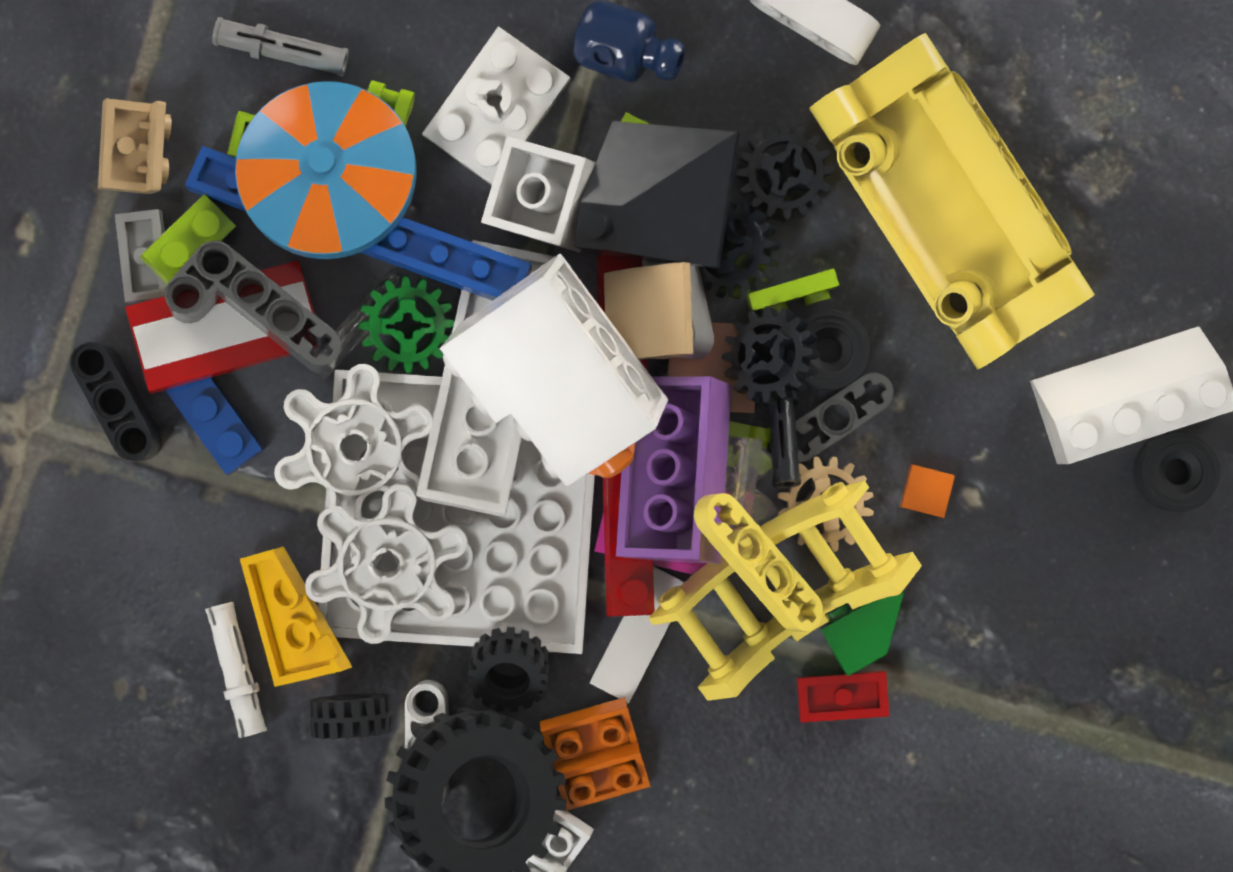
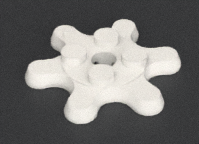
[274,364,433,520]
[305,484,468,644]

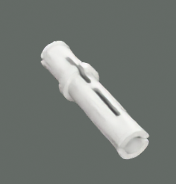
[205,602,267,738]

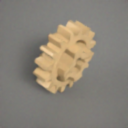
[777,457,874,552]

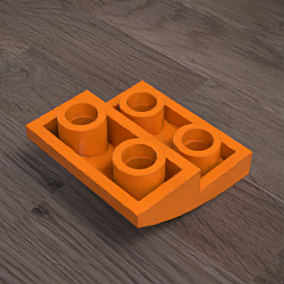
[539,697,651,811]

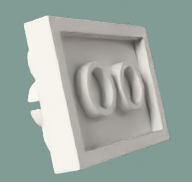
[422,26,571,185]

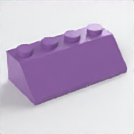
[616,376,732,564]

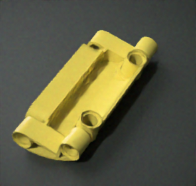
[809,33,1095,370]

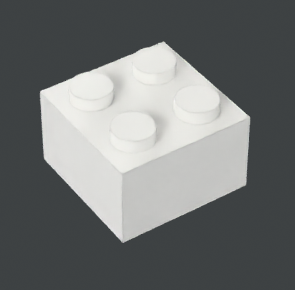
[481,136,596,253]

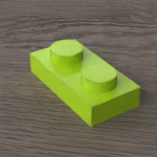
[139,194,236,285]
[746,268,839,316]

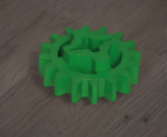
[358,275,455,373]

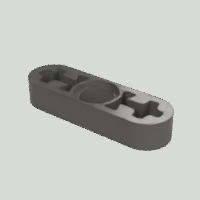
[782,373,894,462]

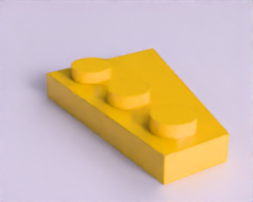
[240,546,352,687]

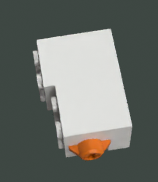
[440,253,668,487]

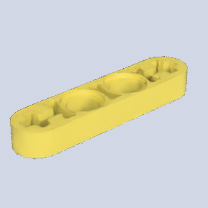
[694,493,823,632]

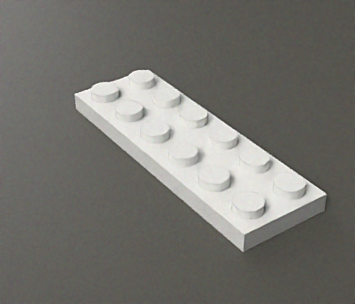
[416,240,555,517]

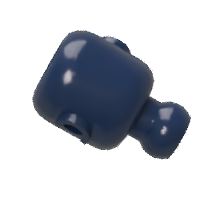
[573,0,686,83]

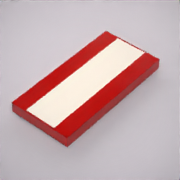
[125,260,323,394]

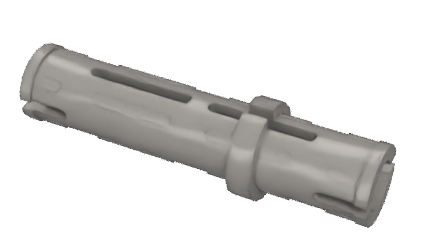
[212,17,349,77]

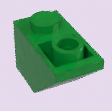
[818,591,904,676]

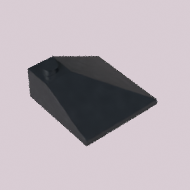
[573,121,740,269]

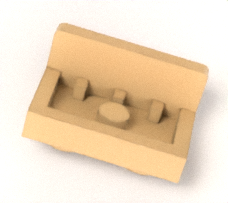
[98,98,172,194]

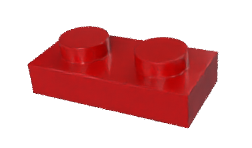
[796,670,890,723]

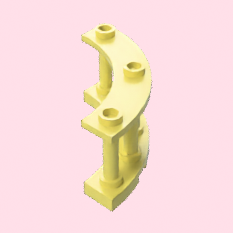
[648,480,922,701]

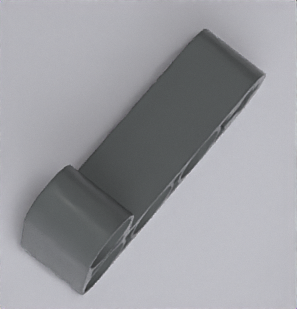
[164,241,342,374]

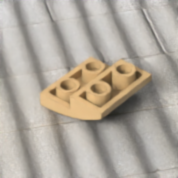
[604,262,693,360]

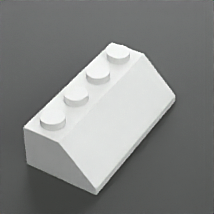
[1030,327,1233,464]

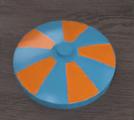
[235,81,417,259]

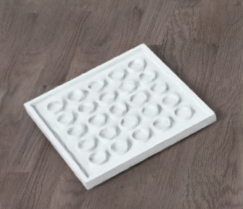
[318,370,595,654]

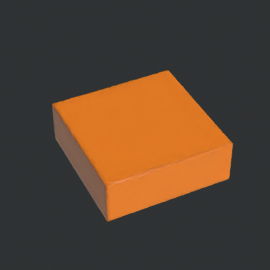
[899,464,955,518]

